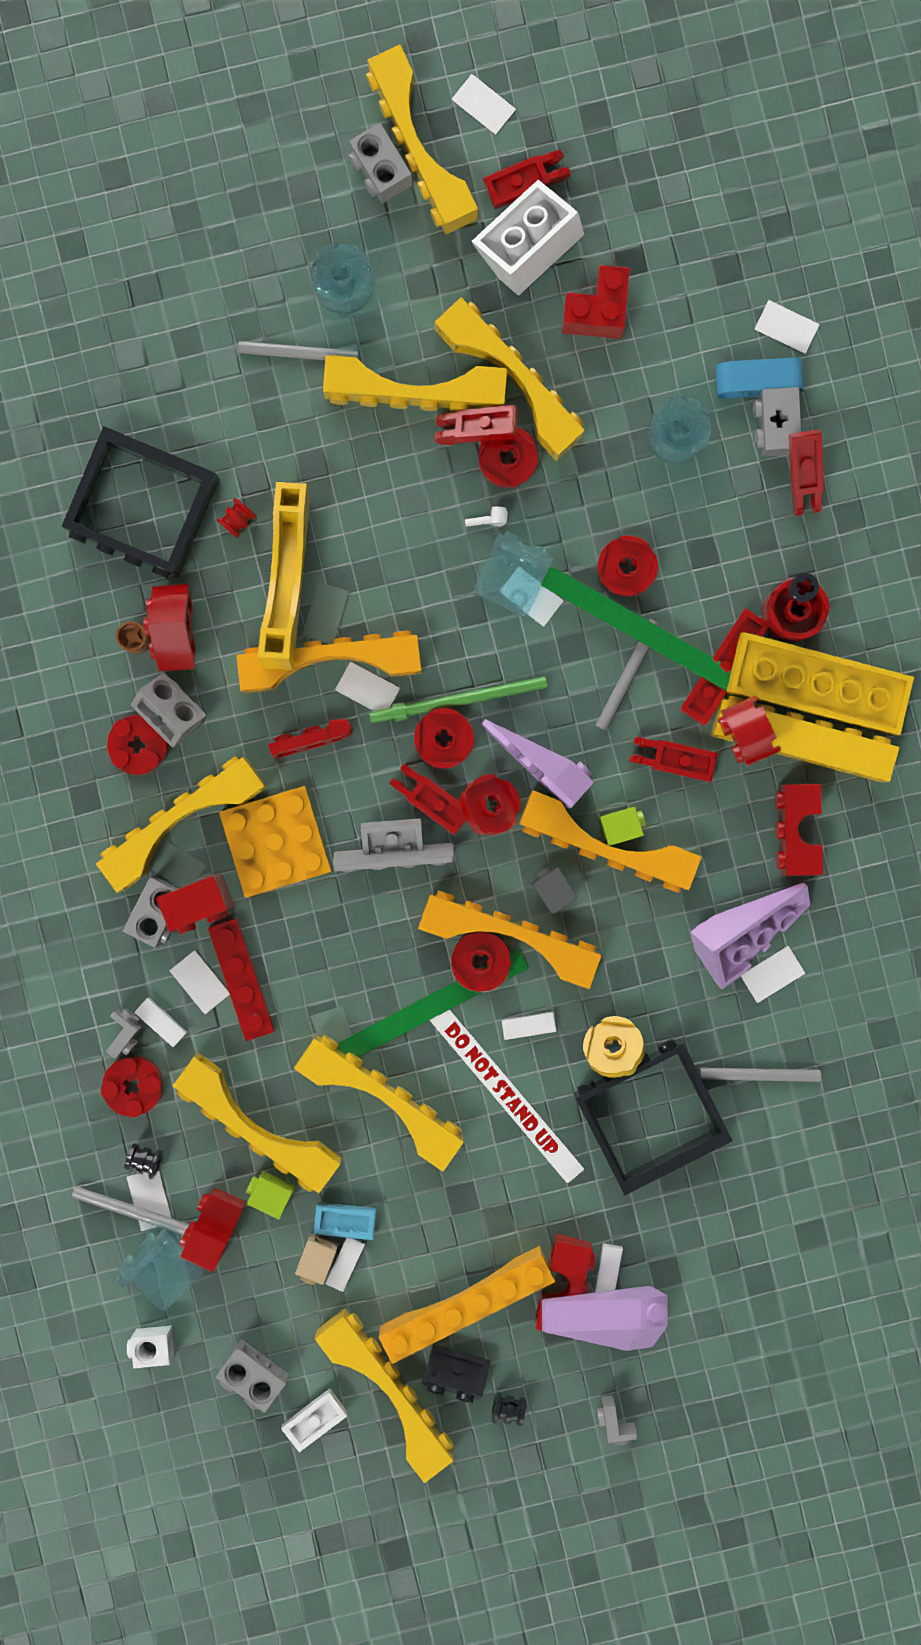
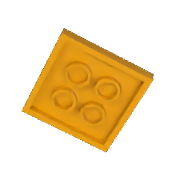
[219,786,332,898]

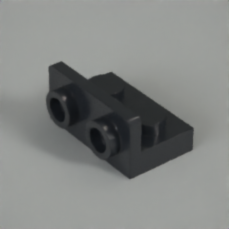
[421,1344,491,1403]

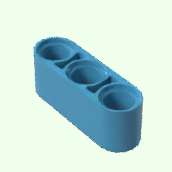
[715,358,804,398]

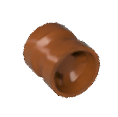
[116,621,151,655]

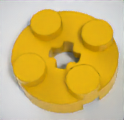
[583,1016,645,1078]

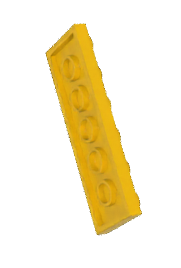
[727,632,914,736]

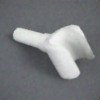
[465,507,508,527]

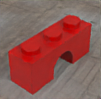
[774,784,823,876]
[534,1234,596,1331]

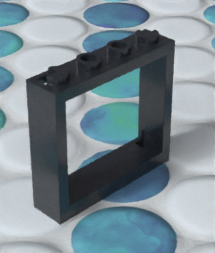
[61,426,220,579]
[573,1039,733,1196]

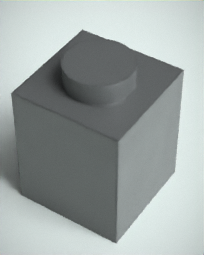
[531,865,578,914]

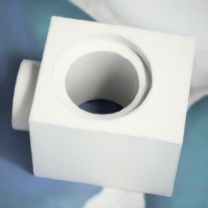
[127,1326,175,1368]

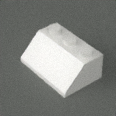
[472,180,585,296]

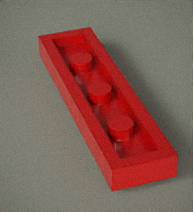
[679,608,768,726]
[208,918,275,1042]

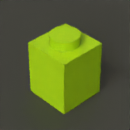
[598,807,646,846]
[245,1170,295,1220]

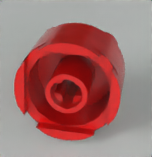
[762,579,830,643]
[718,695,781,767]

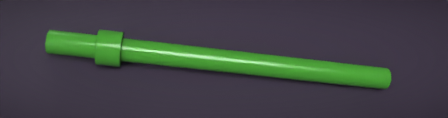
[369,676,547,724]

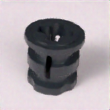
[124,1143,163,1180]
[491,1392,526,1426]

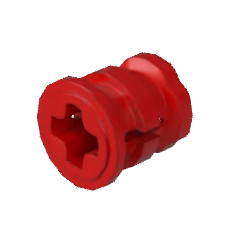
[217,497,257,538]

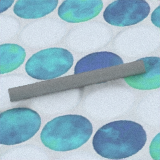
[238,341,359,360]
[595,619,661,731]
[699,1067,821,1082]
[72,1186,189,1235]

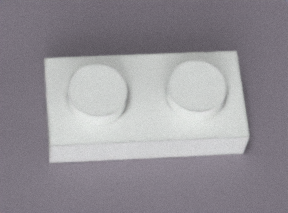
[281,1389,348,1452]

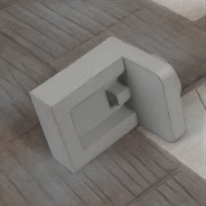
[106,1009,143,1059]
[597,1395,638,1445]

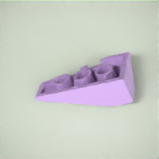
[481,720,594,809]
[690,883,810,989]
[542,1286,668,1351]

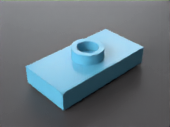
[313,1202,377,1240]

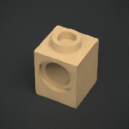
[295,1233,338,1285]

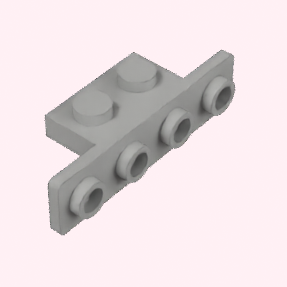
[333,818,454,873]

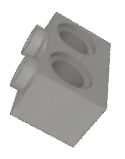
[348,122,412,204]
[131,672,206,748]
[123,876,179,948]
[216,1339,289,1413]

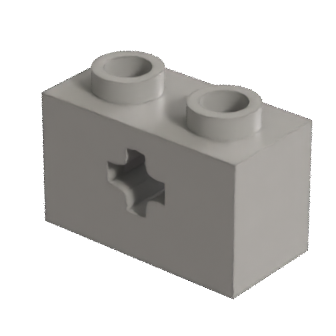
[753,387,801,457]

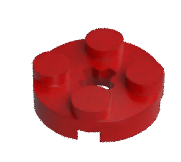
[478,427,538,489]
[597,535,658,597]
[414,708,474,769]
[107,715,169,775]
[460,774,521,836]
[451,932,511,992]
[101,1056,163,1118]

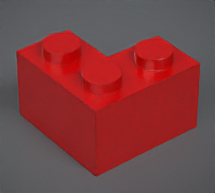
[561,265,630,339]
[143,584,196,671]
[156,874,235,935]
[179,1187,247,1272]

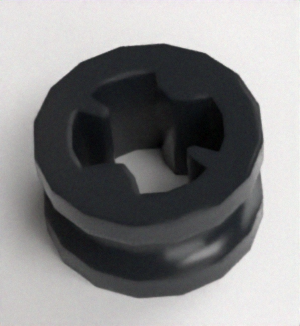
[788,573,819,603]

